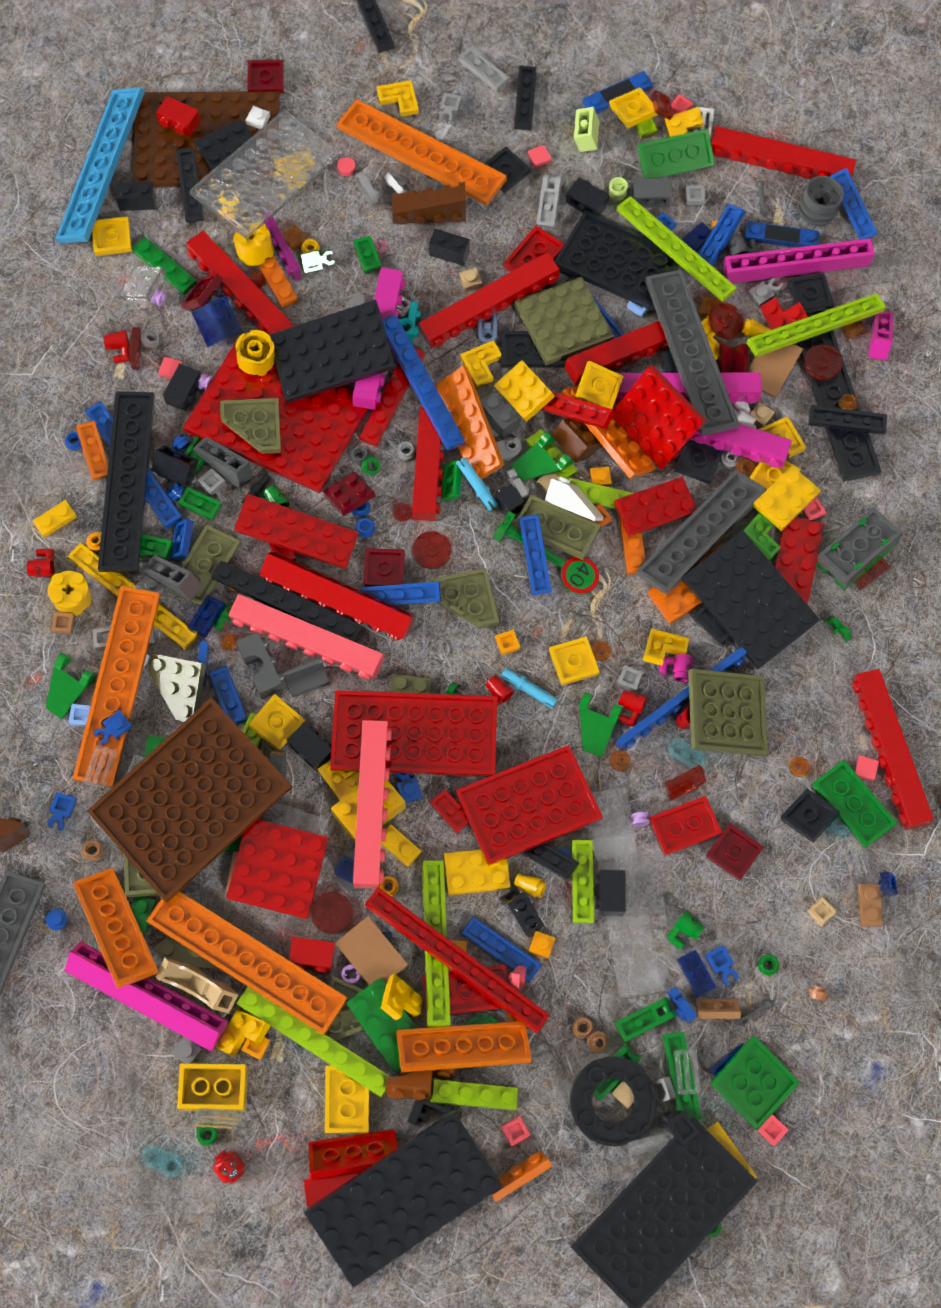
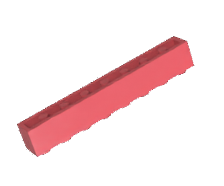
[228,594,385,680]
[353,720,392,889]

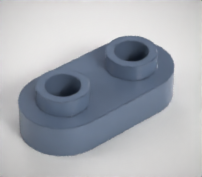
[478,312,498,344]

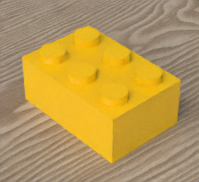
[331,780,406,842]
[177,1064,248,1112]

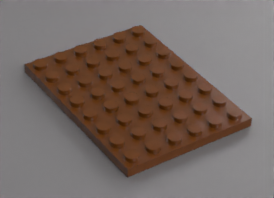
[132,91,280,187]
[87,698,293,903]

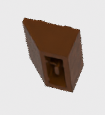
[551,418,602,463]
[0,816,30,852]

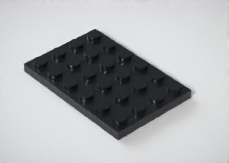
[554,210,679,311]
[269,300,396,404]
[682,530,820,670]

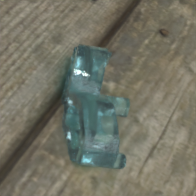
[824,823,850,839]

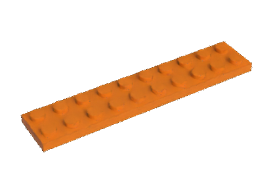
[336,99,507,206]
[73,586,161,788]
[146,892,348,1035]

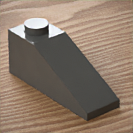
[193,437,253,488]
[142,555,203,601]

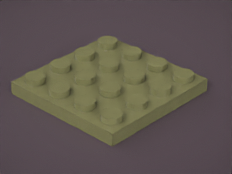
[514,277,614,365]
[688,669,768,756]

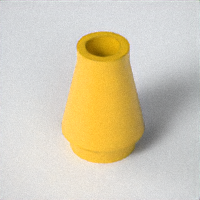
[741,318,771,337]
[514,874,547,898]

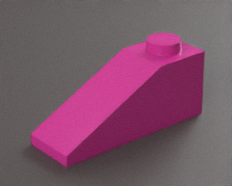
[868,311,894,361]

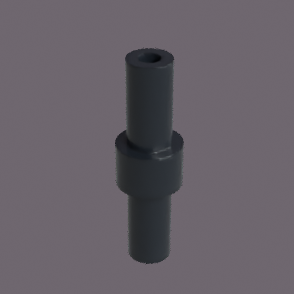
[242,473,271,504]

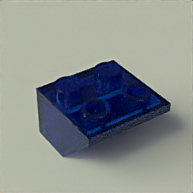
[192,295,242,347]

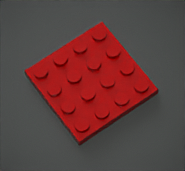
[613,365,707,470]
[226,820,329,920]

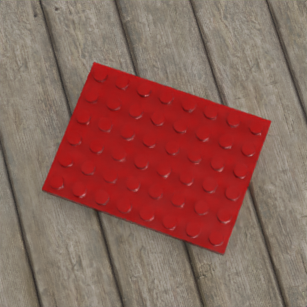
[183,341,368,493]

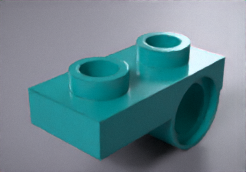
[399,301,422,344]

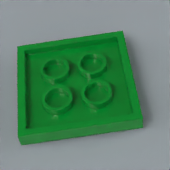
[710,1036,800,1130]

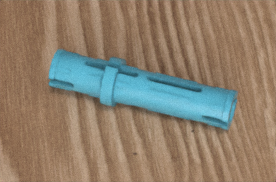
[456,456,499,511]
[500,667,558,709]

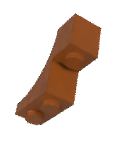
[386,1068,455,1101]

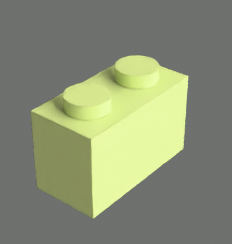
[574,107,599,152]

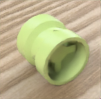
[608,177,628,203]

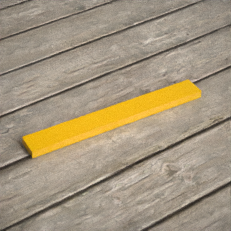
[67,542,199,651]

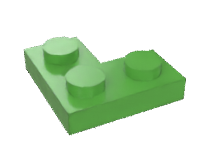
[743,512,781,560]

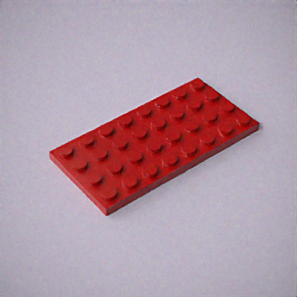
[330,690,498,777]

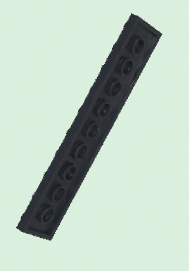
[797,306,881,482]
[98,391,155,573]

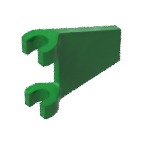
[509,432,574,482]
[46,652,96,720]
[579,692,622,758]

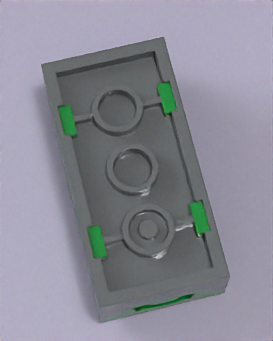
[816,507,902,591]

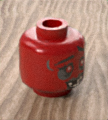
[212,1150,245,1185]

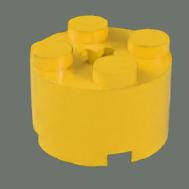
[233,223,274,266]
[236,330,275,376]
[48,571,92,616]

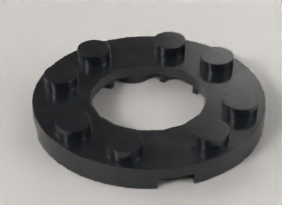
[569,1056,657,1146]

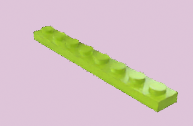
[617,196,737,302]
[747,293,886,357]
[422,860,450,1027]
[236,987,391,1097]

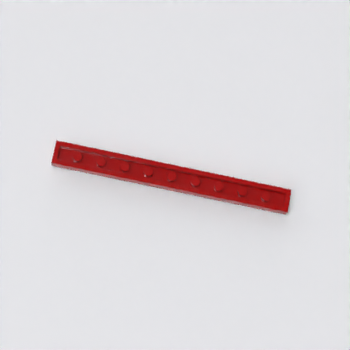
[364,887,550,1034]

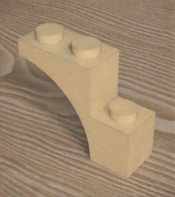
[155,958,239,1014]

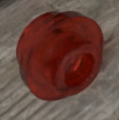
[250,271,266,290]
[393,503,412,522]

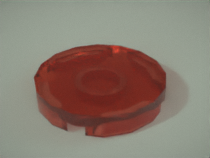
[709,302,744,340]
[804,344,843,381]
[413,531,451,569]
[311,892,353,935]

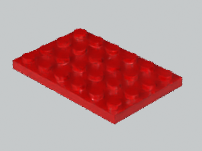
[456,745,603,866]

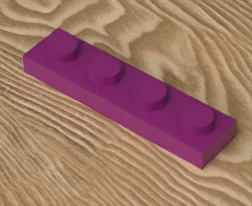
[262,212,302,281]

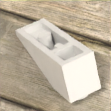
[545,476,604,521]

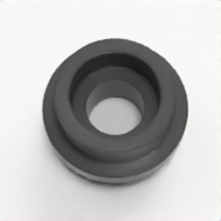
[350,446,369,465]

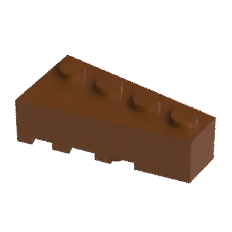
[392,182,466,225]

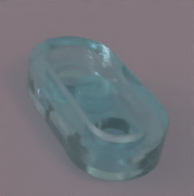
[667,739,706,771]
[141,1145,183,1178]

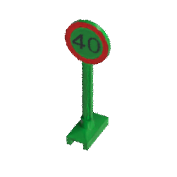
[493,511,599,595]

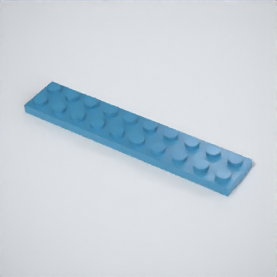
[55,87,145,243]

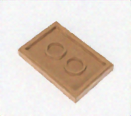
[749,344,803,399]
[335,916,409,985]

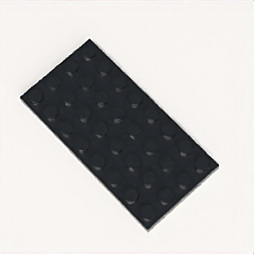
[304,1110,503,1288]
[571,1117,758,1308]

